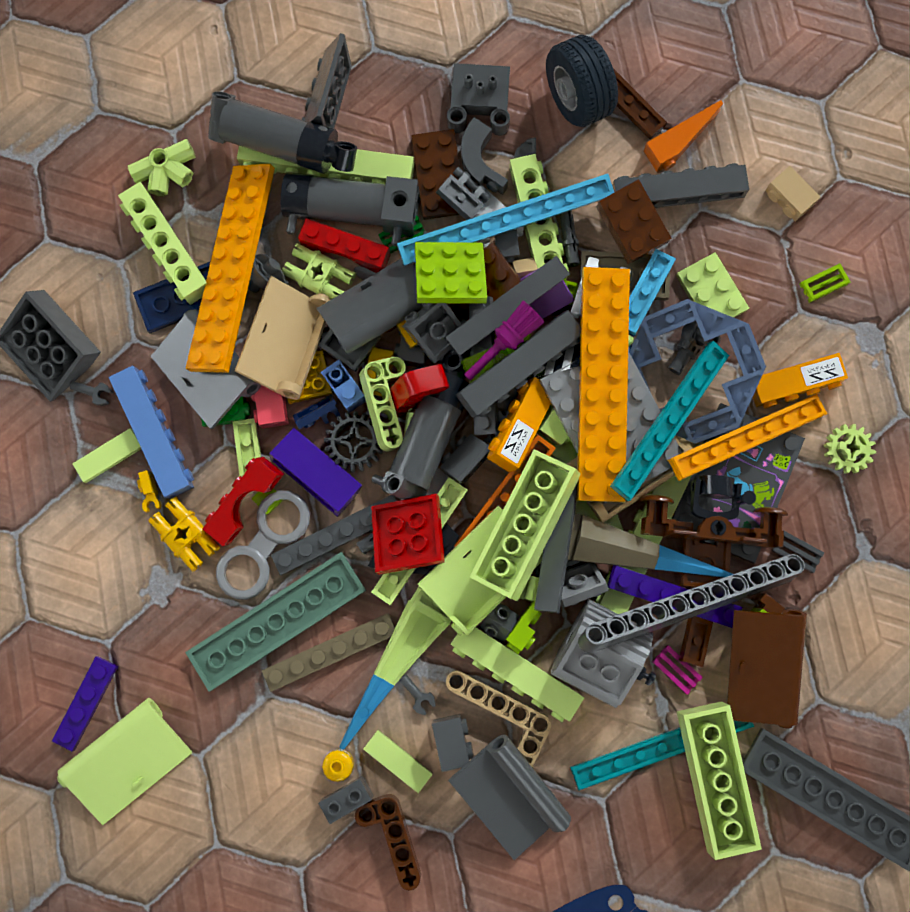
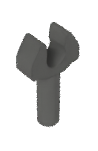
[70,381,113,406]
[399,674,436,715]

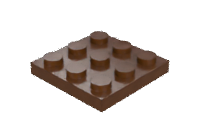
[454,242,522,321]

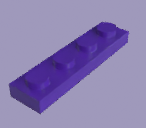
[52,656,118,752]

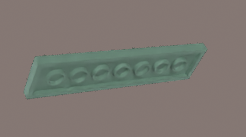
[185,552,367,692]

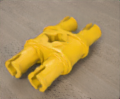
[148,497,221,572]

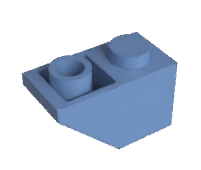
[321,360,366,413]

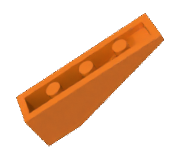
[643,100,723,172]

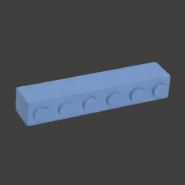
[109,366,194,499]

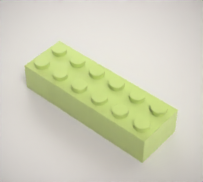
[470,449,581,601]
[677,701,762,860]

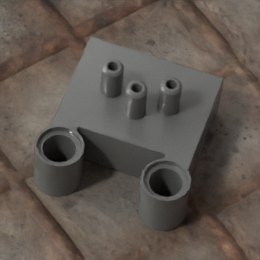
[447,63,510,136]

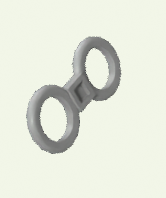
[216,490,310,600]

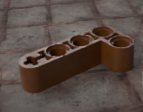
[355,794,421,891]

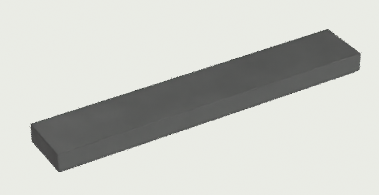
[446,256,570,356]
[534,484,577,614]

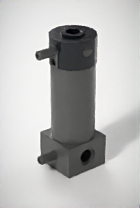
[280,172,420,246]

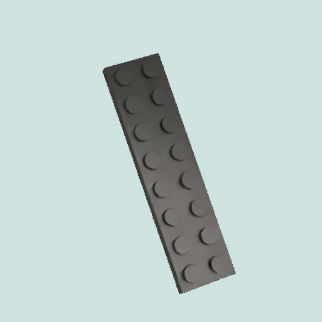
[742,728,910,872]

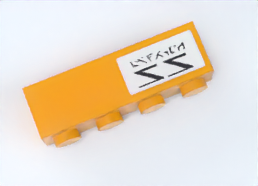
[753,353,848,409]
[486,377,551,472]

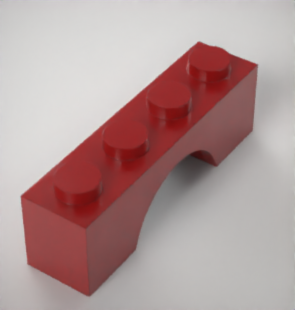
[298,218,391,273]
[203,457,284,546]

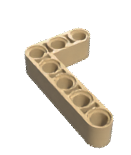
[446,670,551,767]

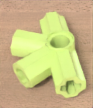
[128,139,196,196]

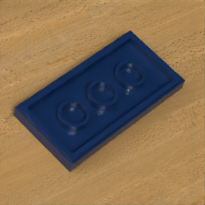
[133,261,211,334]

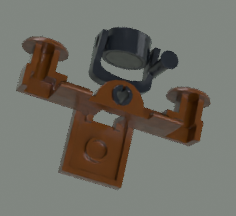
[639,475,788,587]

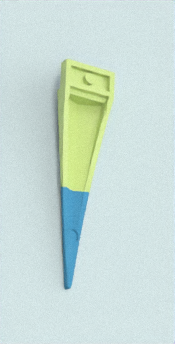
[340,586,452,749]

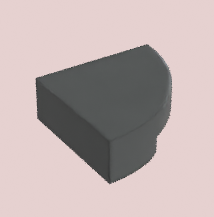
[514,138,536,158]

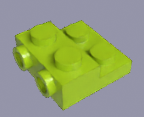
[506,601,542,654]

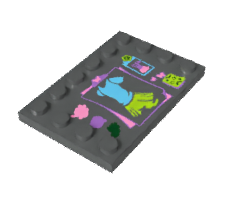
[672,403,805,563]

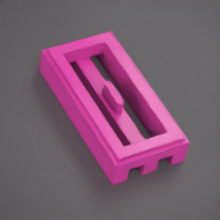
[652,645,703,695]

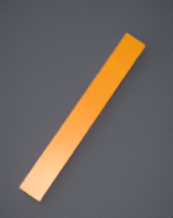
[668,394,827,481]

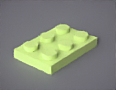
[676,252,749,318]

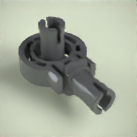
[248,254,289,293]
[668,321,721,375]

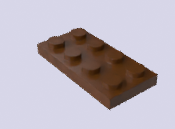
[411,129,460,220]

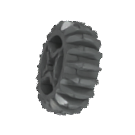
[324,411,383,472]

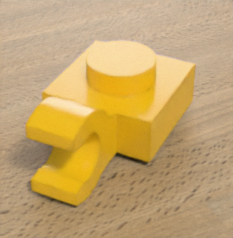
[137,470,162,513]

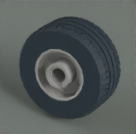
[546,34,618,127]

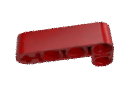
[390,364,450,417]

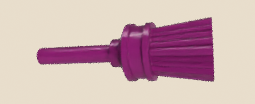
[464,300,544,381]

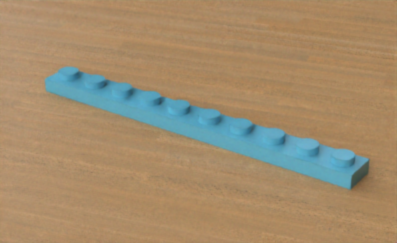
[397,174,614,266]

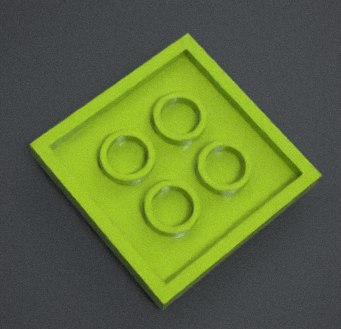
[415,242,487,303]

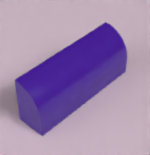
[269,428,362,517]

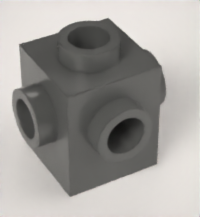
[479,603,519,643]

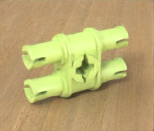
[282,243,356,300]

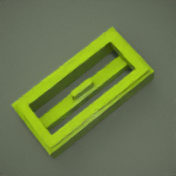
[799,263,851,303]

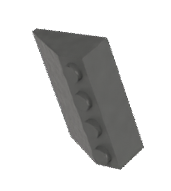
[301,33,352,129]
[0,290,101,402]

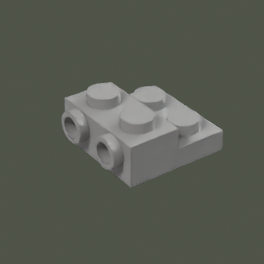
[561,562,609,607]

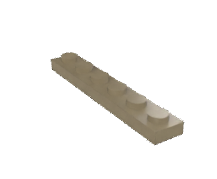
[262,613,395,692]

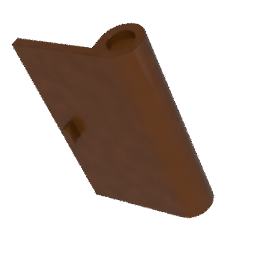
[727,609,807,729]

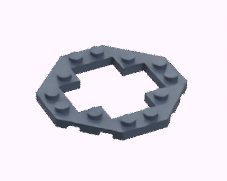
[629,299,766,444]

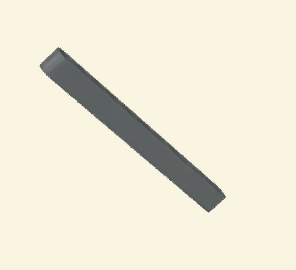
[578,554,805,653]

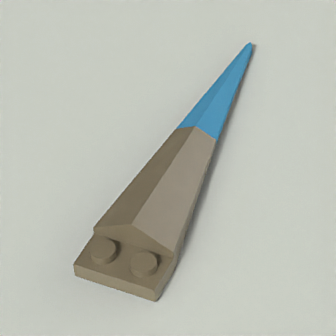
[568,513,733,577]

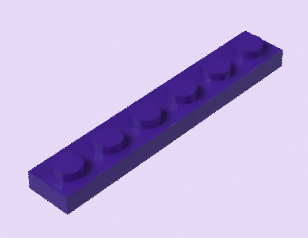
[607,565,743,628]

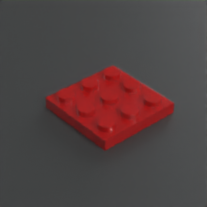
[371,494,445,574]

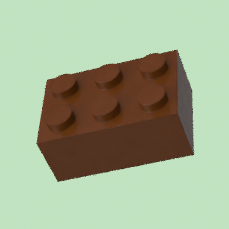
[596,179,672,265]

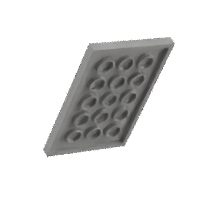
[539,351,682,503]

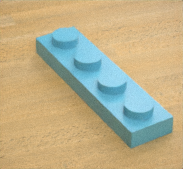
[629,249,676,336]

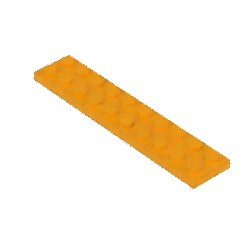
[186,164,275,373]
[577,267,630,502]

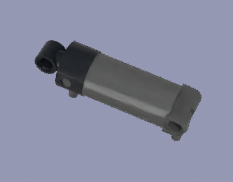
[208,92,357,174]
[372,349,471,500]

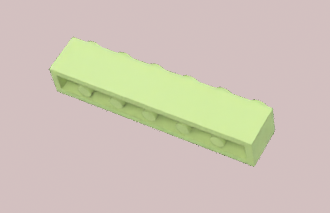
[450,627,585,722]

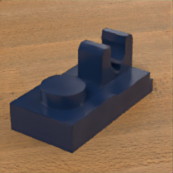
[292,394,340,429]

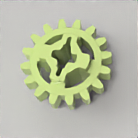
[823,424,876,474]

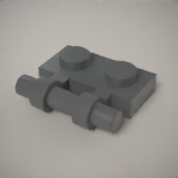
[436,167,491,220]

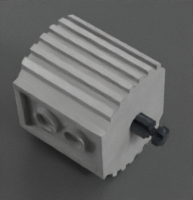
[551,599,656,708]

